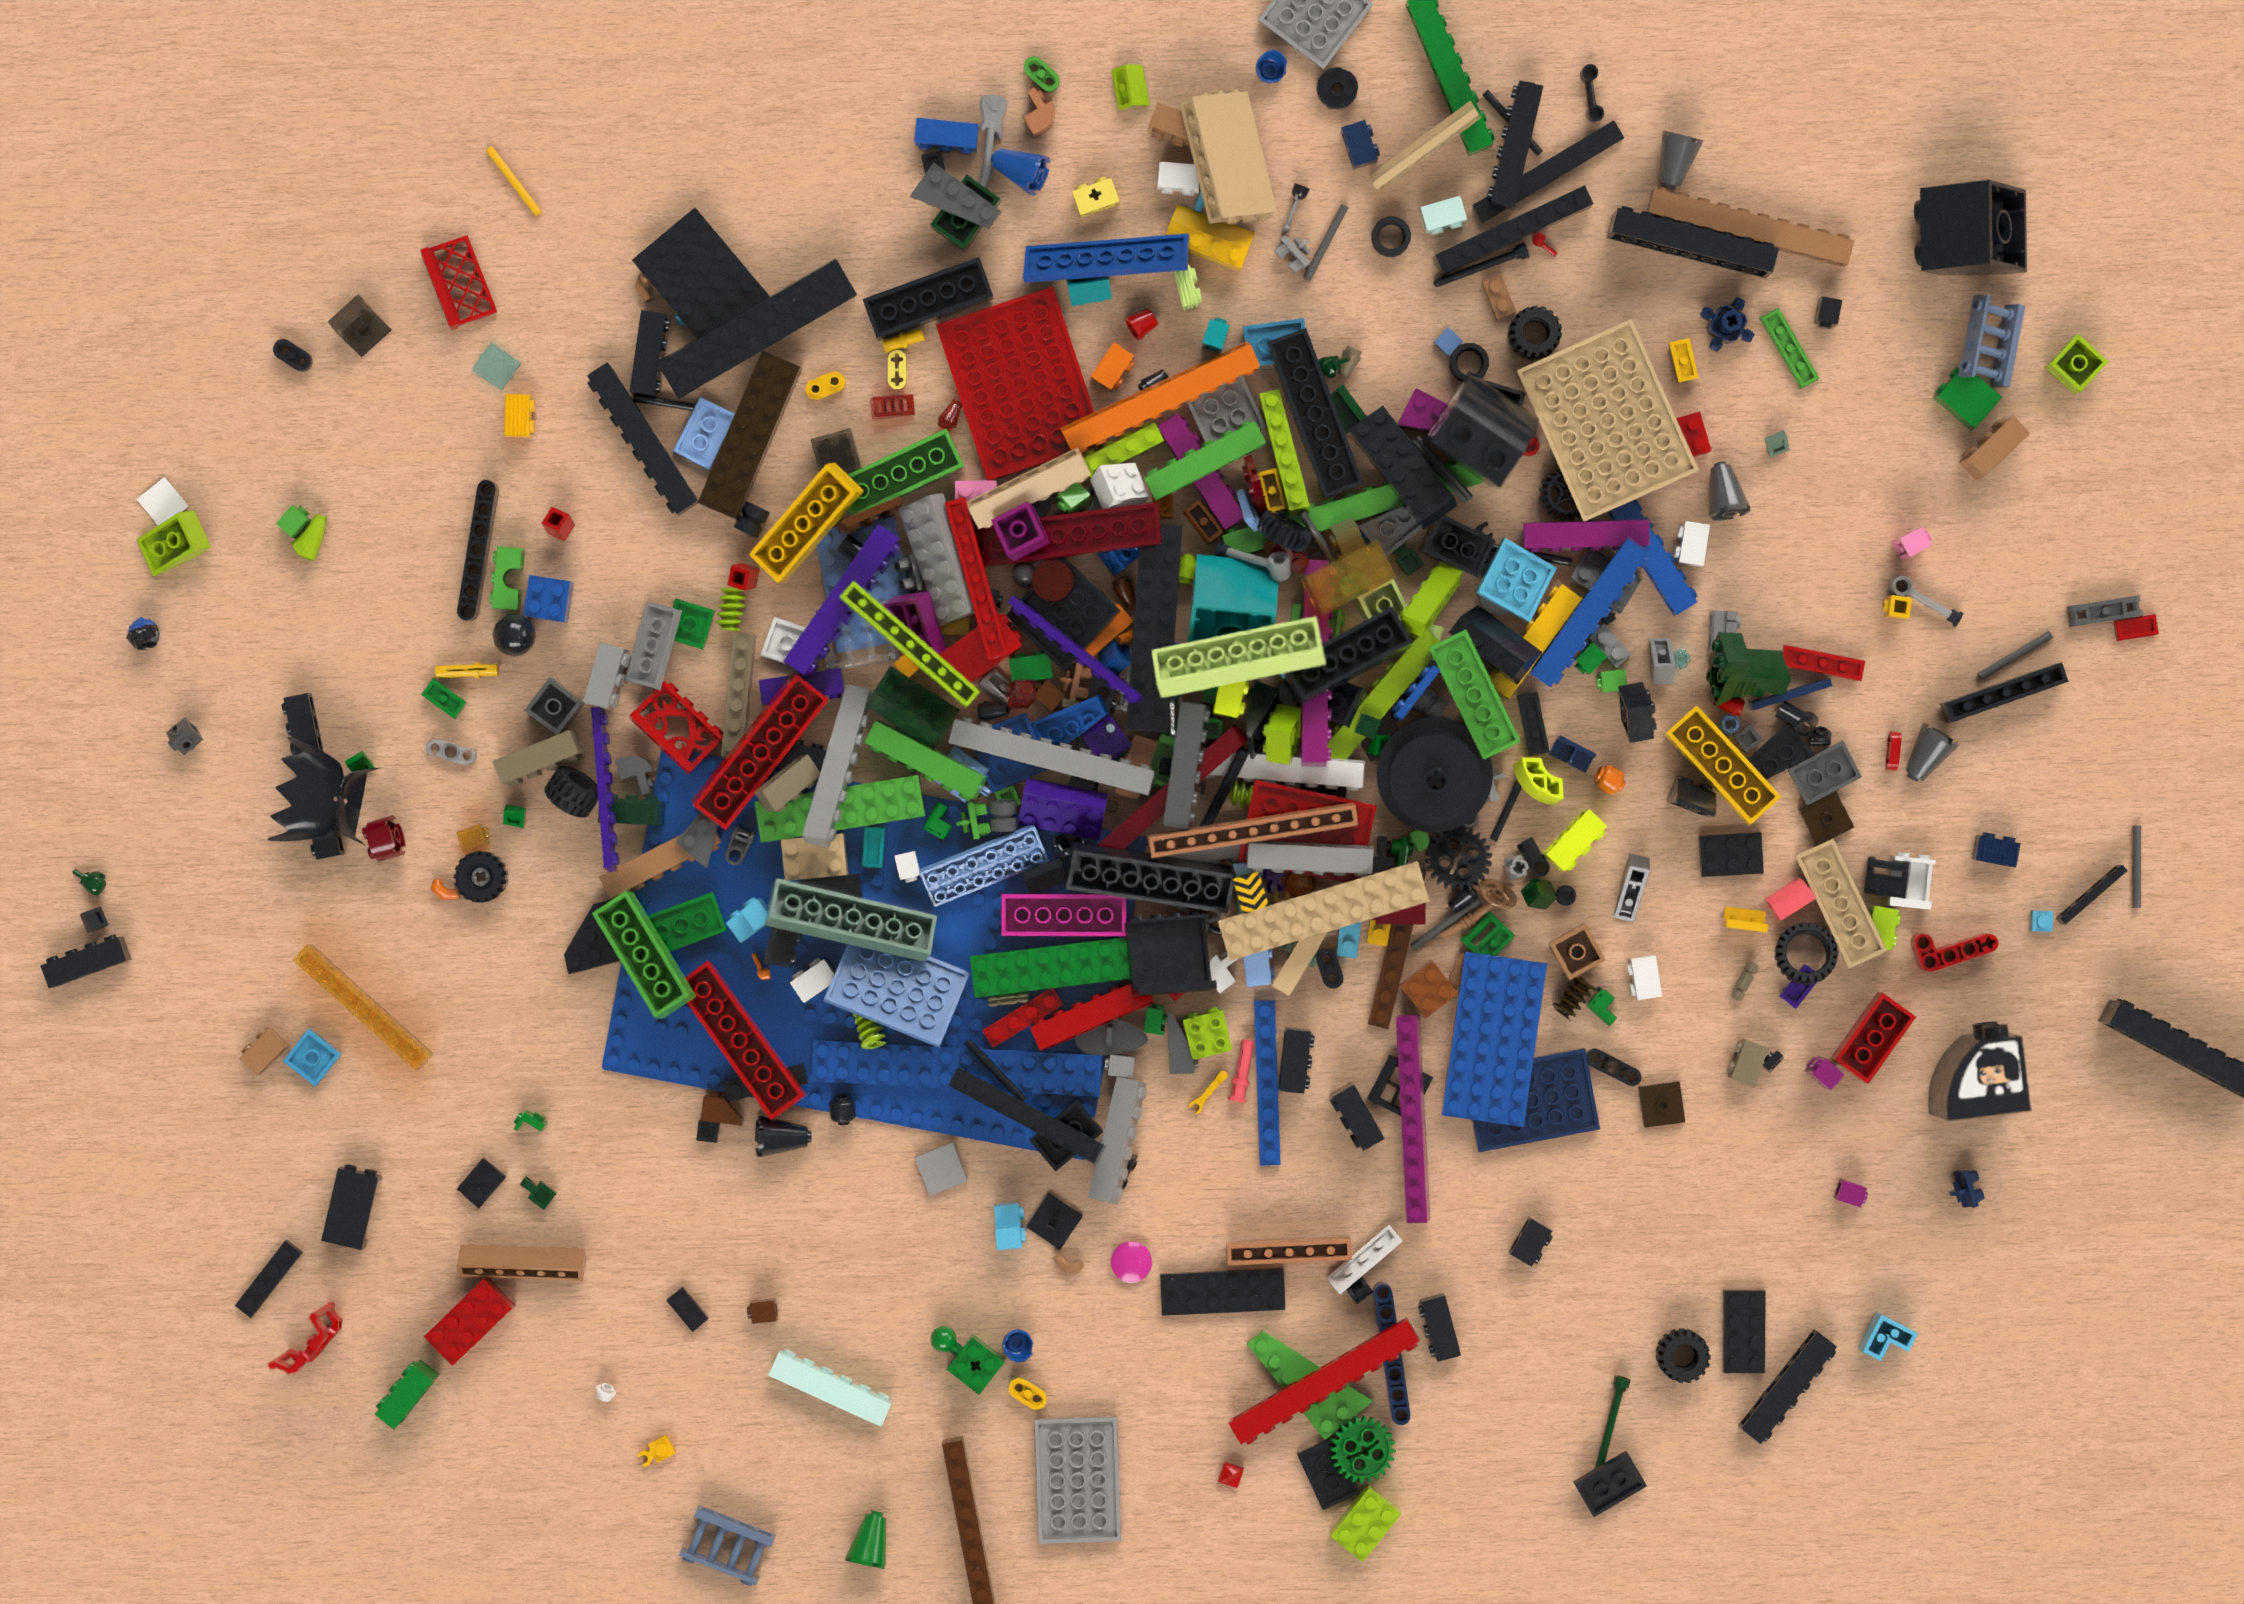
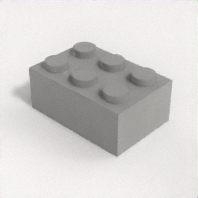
[583,642,631,710]

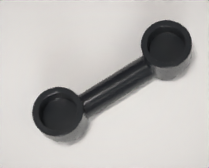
[1580,64,1604,122]

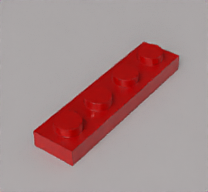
[1782,645,1865,681]
[982,988,1064,1047]

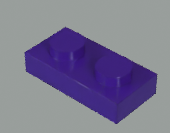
[1779,964,1816,1009]

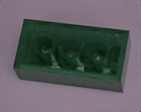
[865,666,960,750]

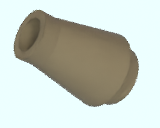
[1337,346,1362,378]

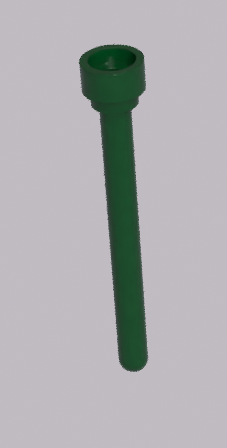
[1595,1375,1631,1468]

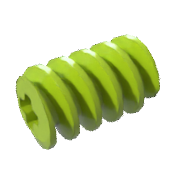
[716,588,746,632]
[1227,780,1253,809]
[853,1013,886,1049]

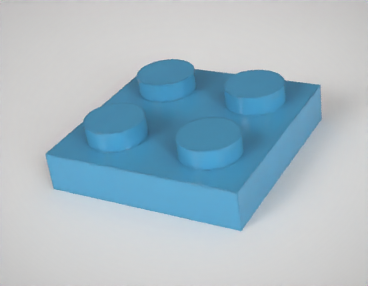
[283,1028,342,1087]

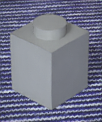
[1104,1054,1135,1078]

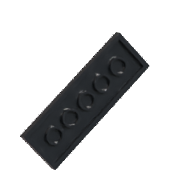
[1160,1268,1286,1316]

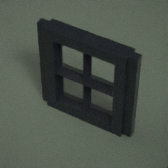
[1367,1055,1434,1116]

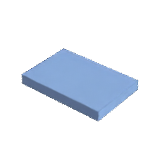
[672,396,735,471]

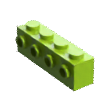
[1083,422,1164,479]
[1400,561,1463,638]

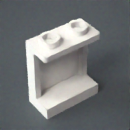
[1885,852,1936,910]

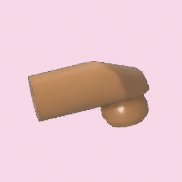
[635,273,653,303]
[1053,1252,1084,1274]

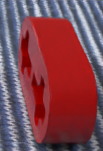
[1885,731,1902,771]

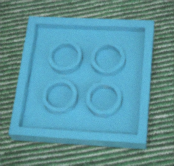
[1475,538,1557,622]

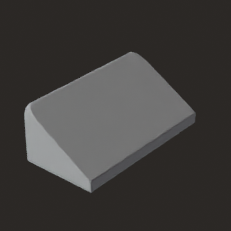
[978,667,1025,711]

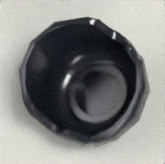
[1053,834,1085,860]

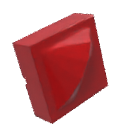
[1218,1461,1244,1488]

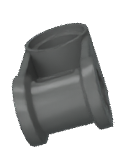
[725,825,756,866]

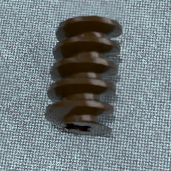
[1552,977,1596,1021]

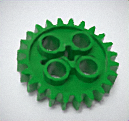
[1329,1415,1396,1484]

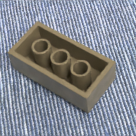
[492,730,585,787]

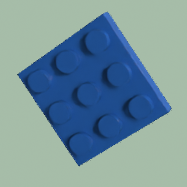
[1391,665,1440,721]
[975,712,1049,793]

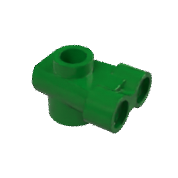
[1391,837,1414,868]

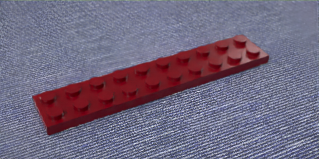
[973,502,1162,567]

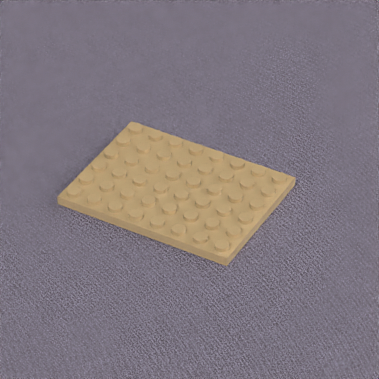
[1517,319,1699,522]

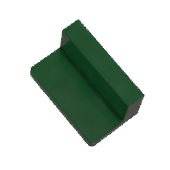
[1331,384,1367,433]

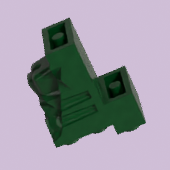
[1706,632,1791,706]

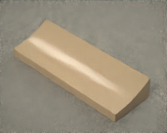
[1369,101,1482,192]

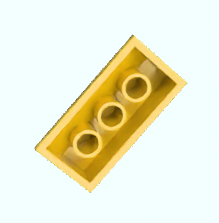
[1166,205,1255,272]

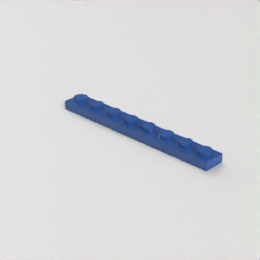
[1254,1000,1281,1166]

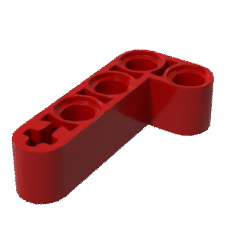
[1910,933,1999,972]

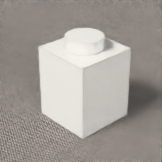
[894,851,920,883]

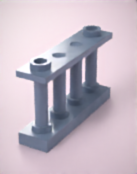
[1958,294,2025,387]
[679,1505,776,1586]

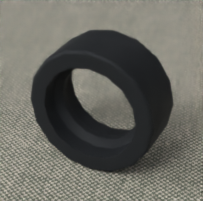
[1371,216,1411,257]
[1449,343,1489,381]

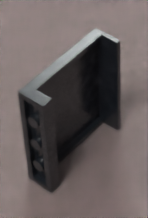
[1124,911,1217,997]

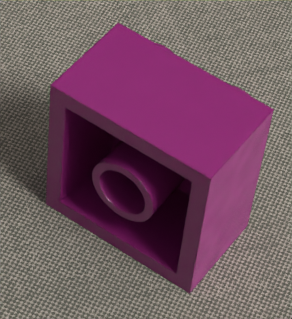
[991,501,1051,561]

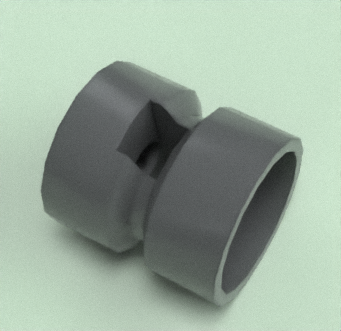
[990,799,1017,832]

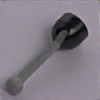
[1282,183,1310,233]

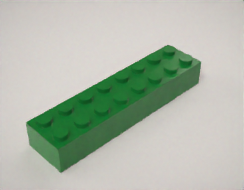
[970,936,1130,998]

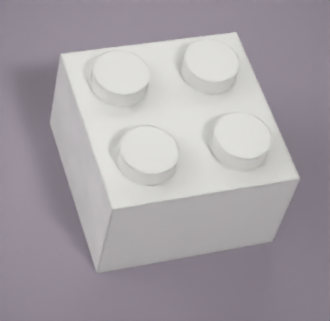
[1090,463,1149,509]

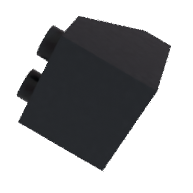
[1914,179,2027,275]

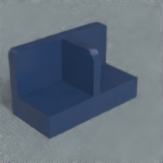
[1548,735,1597,773]

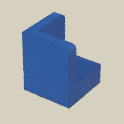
[1098,640,1131,675]

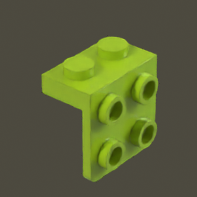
[1183,1006,1232,1059]

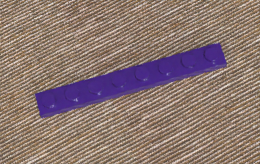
[1008,596,1144,704]
[591,707,619,872]

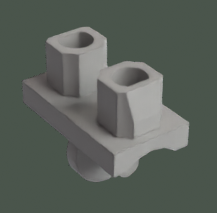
[1274,235,1311,274]

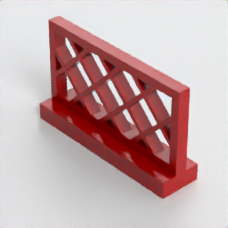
[420,235,497,330]

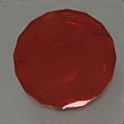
[1032,560,1074,601]

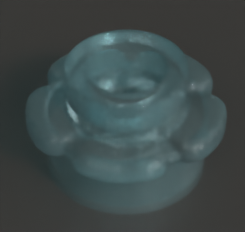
[1673,649,1690,669]

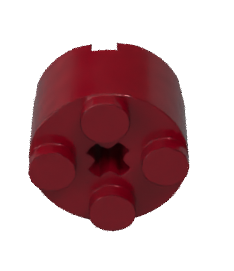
[362,815,406,862]

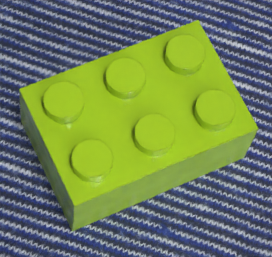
[1329,1484,1401,1562]

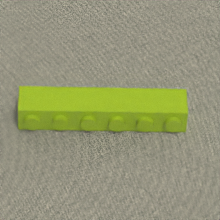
[1259,389,1310,517]

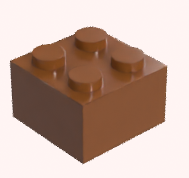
[1399,960,1458,1019]

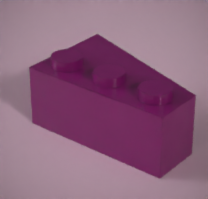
[882,591,946,655]

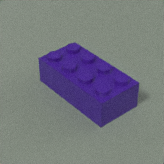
[1018,778,1108,840]

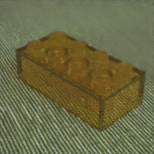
[1300,540,1396,615]

